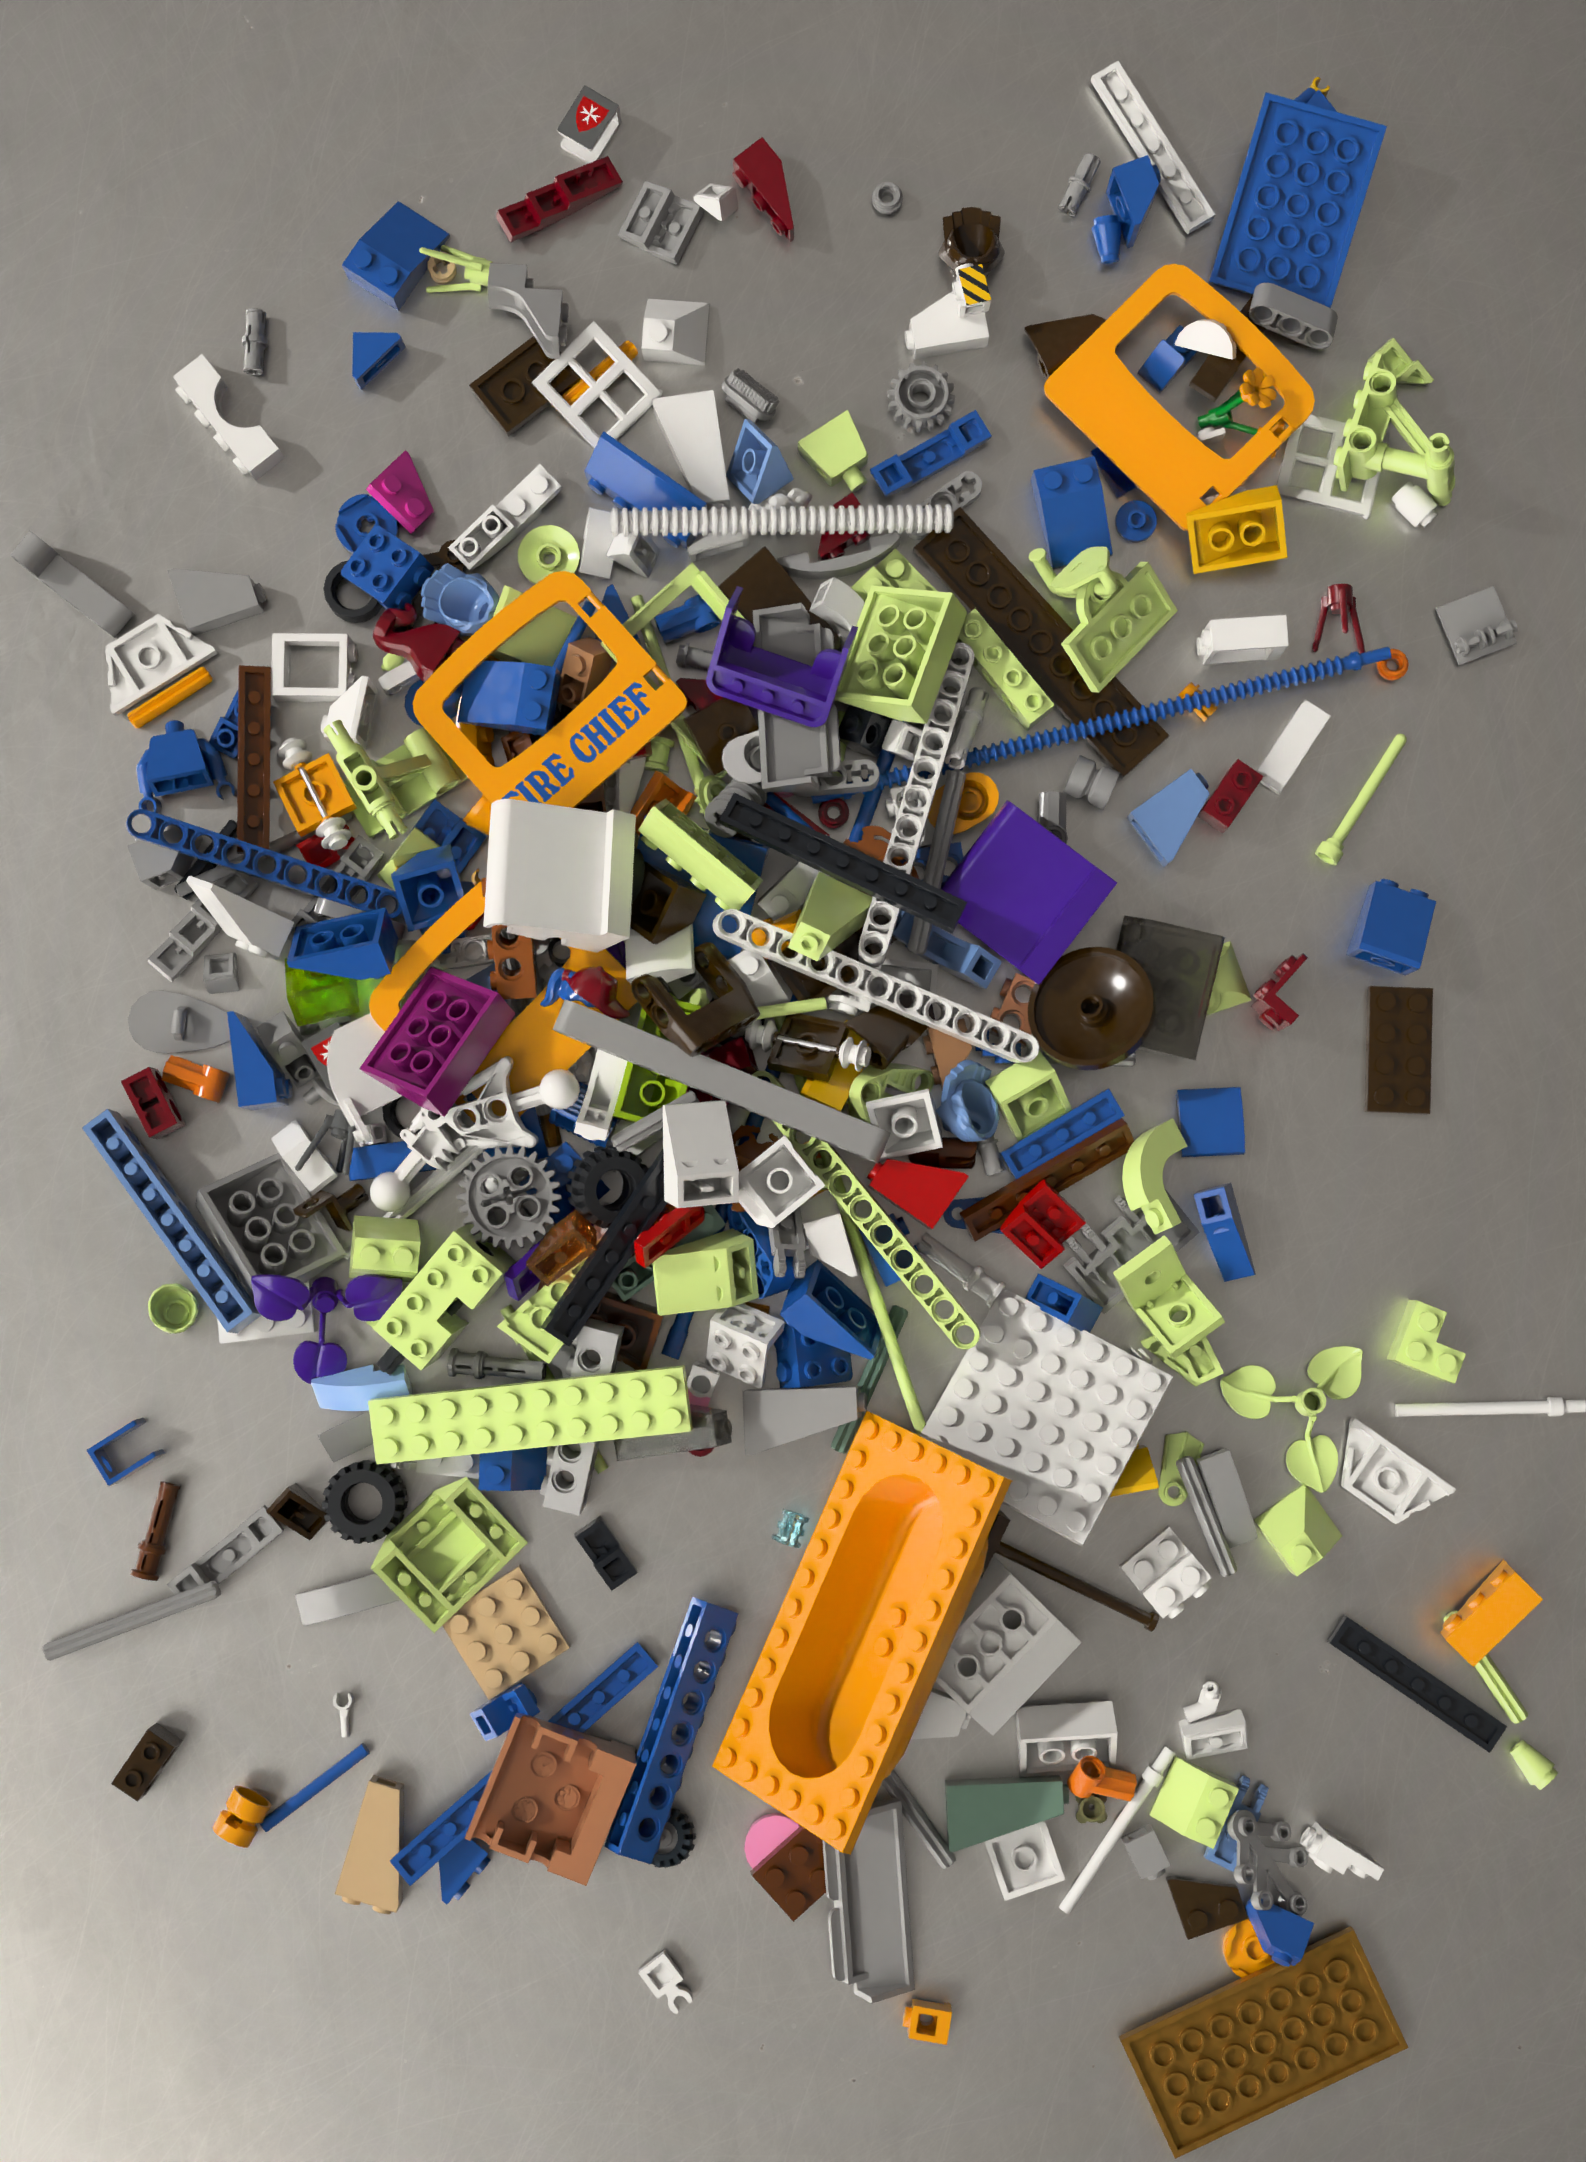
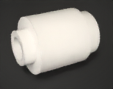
[1391,481,1438,528]

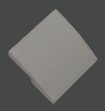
[618,180,704,265]

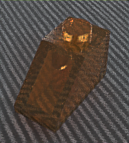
[526,1210,597,1286]

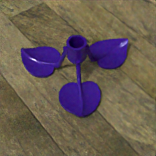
[251,1274,403,1385]

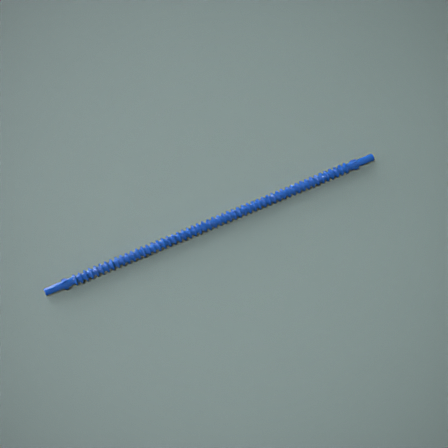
[811,647,1391,805]

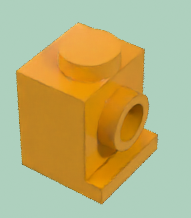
[902,1999,952,2045]

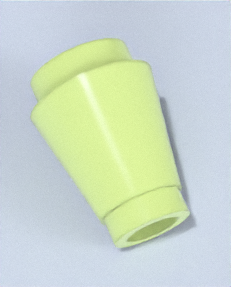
[1510,1740,1558,1790]

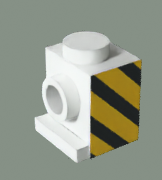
[952,263,991,318]

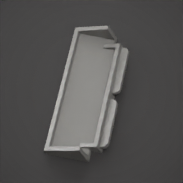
[753,603,841,792]
[822,1798,915,2003]

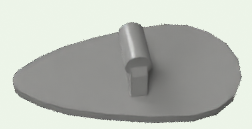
[128,990,230,1053]

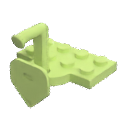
[1028,547,1178,693]

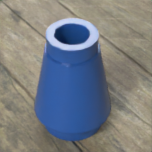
[1091,215,1122,264]

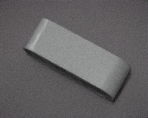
[1248,283,1338,349]

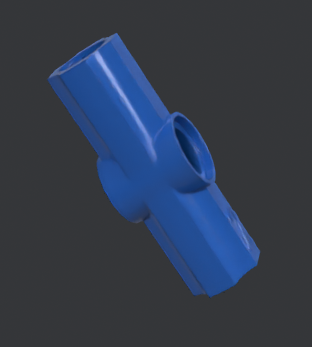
[654,594,721,644]

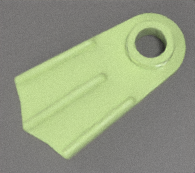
[1158,1431,1204,1506]

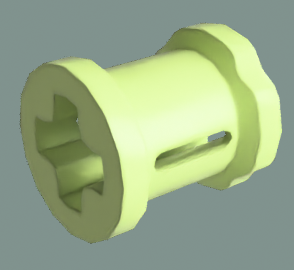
[644,736,675,773]

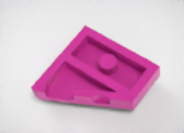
[366,450,434,534]

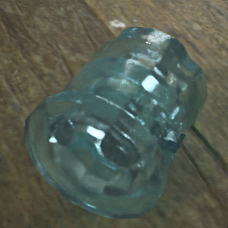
[771,1508,810,1548]

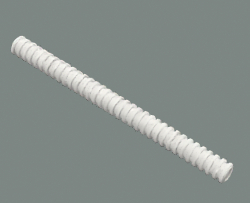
[611,504,954,537]

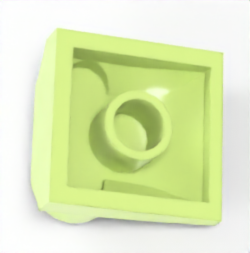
[1171,941,1252,1021]

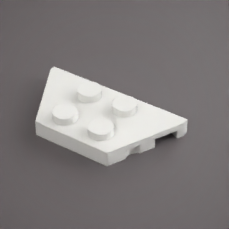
[105,614,218,716]
[1341,1417,1456,1524]

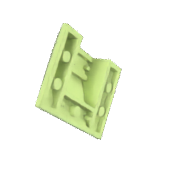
[371,1477,528,1633]

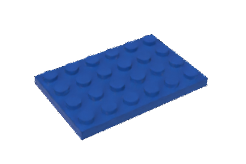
[1209,92,1387,308]

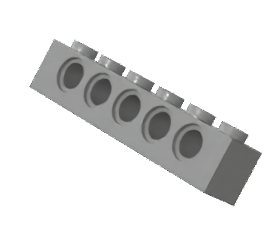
[540,1318,625,1516]

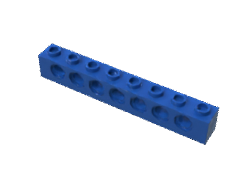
[604,1597,739,1864]

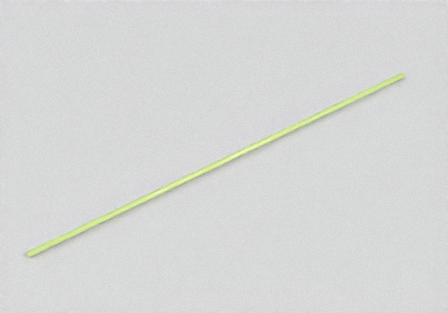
[630,595,926,1435]

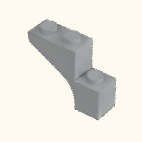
[487,263,569,359]

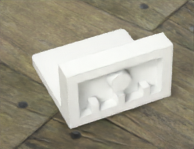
[706,1303,785,1388]

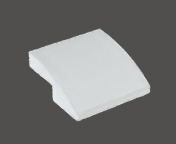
[625,924,695,984]

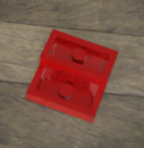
[1000,1179,1086,1269]

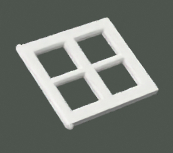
[532,321,663,449]
[1276,414,1390,520]

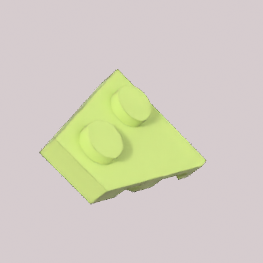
[1141,1335,1224,1387]

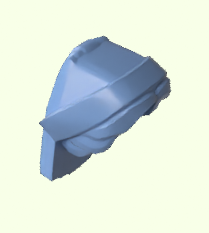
[421,563,500,637]
[936,1060,1000,1142]

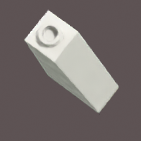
[652,390,730,510]

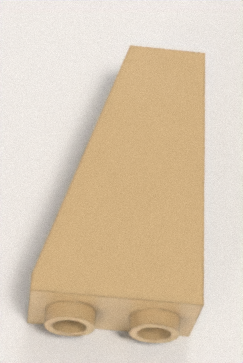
[335,1775,404,1914]

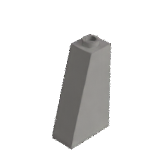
[742,1385,867,1455]

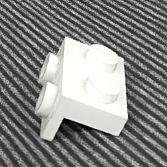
[825,977,881,1016]

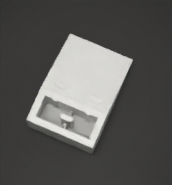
[663,1100,739,1208]

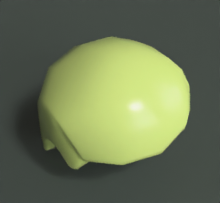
[148,1283,199,1334]

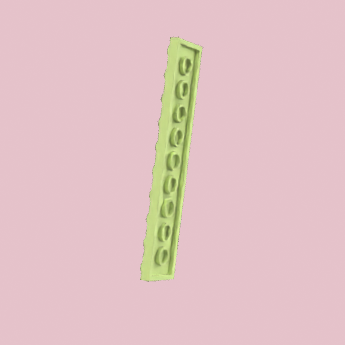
[368,1365,693,1464]

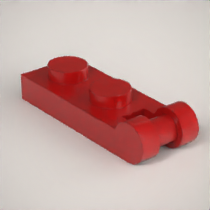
[634,1206,705,1268]

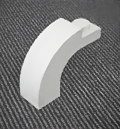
[809,577,865,652]
[574,1049,627,1141]

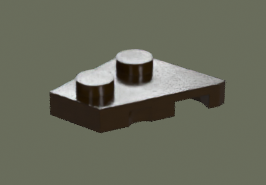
[1166,1876,1248,1940]

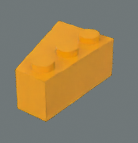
[1440,1559,1543,1667]

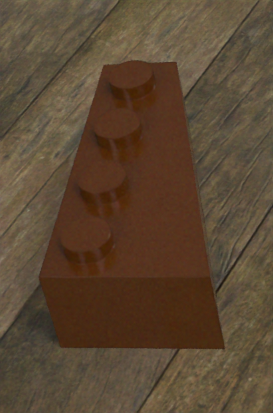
[536,1273,665,1371]

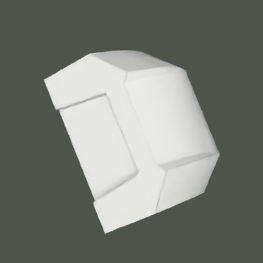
[739,1135,825,1228]

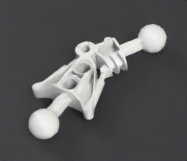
[370,1056,580,1212]

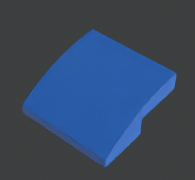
[398,799,487,874]
[1176,1087,1245,1157]

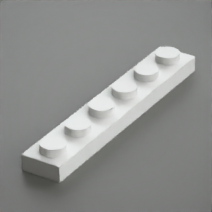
[1091,61,1215,235]

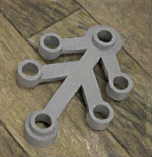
[1227,1810,1308,1917]

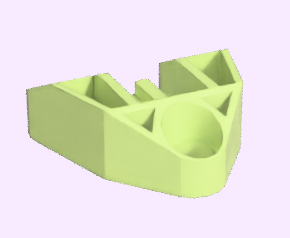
[849,1063,934,1124]

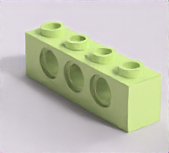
[956,609,1055,731]

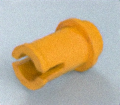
[1178,682,1218,722]

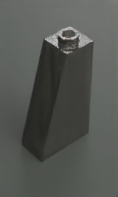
[614,1404,732,1461]

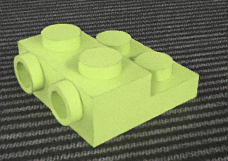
[851,548,937,602]

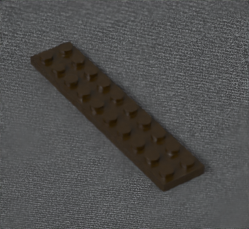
[913,507,1170,779]

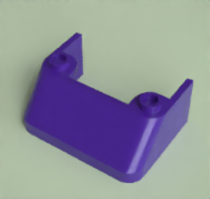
[706,586,859,727]

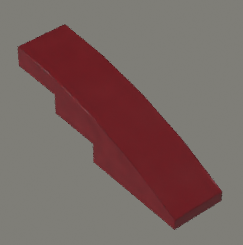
[496,156,623,243]

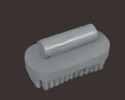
[722,368,779,424]

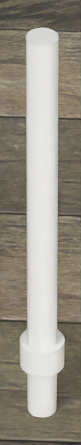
[1395,1397,1586,1417]
[1059,1746,1176,1914]

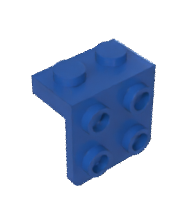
[341,526,435,610]
[774,1324,853,1388]

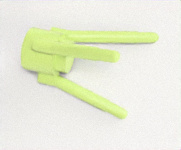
[419,245,493,293]

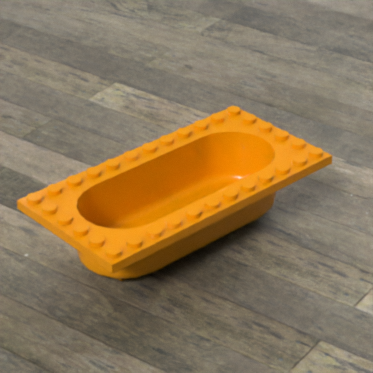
[712,1411,1012,1855]

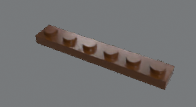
[237,665,271,854]
[959,1118,1134,1242]

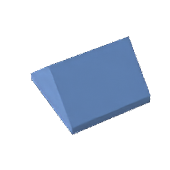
[726,419,794,504]

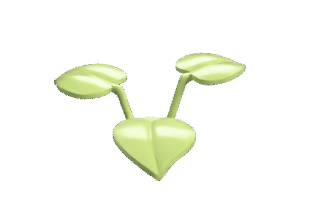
[1220,1346,1363,1493]

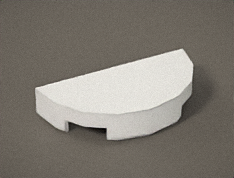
[1175,319,1236,359]

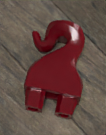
[373,603,465,682]

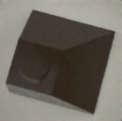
[630,861,706,944]

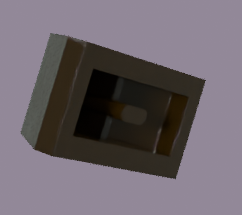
[266,1483,327,1540]

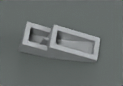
[1196,1448,1258,1549]

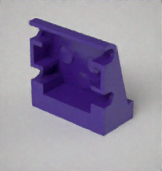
[940,800,1117,985]

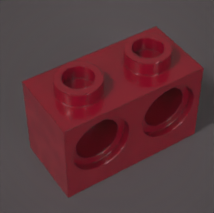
[1197,759,1264,834]
[121,1067,186,1139]

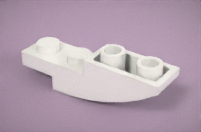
[448,464,563,571]

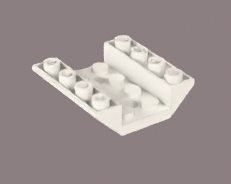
[936,1556,1082,1736]

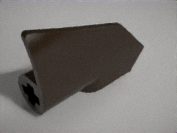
[1024,314,1119,380]
[844,994,935,1070]

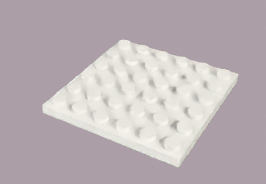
[920,1288,1173,1547]

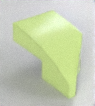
[1367,338,1434,384]

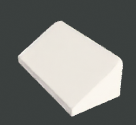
[1179,1709,1249,1760]

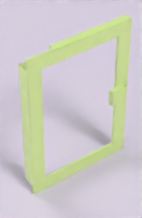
[600,562,759,780]

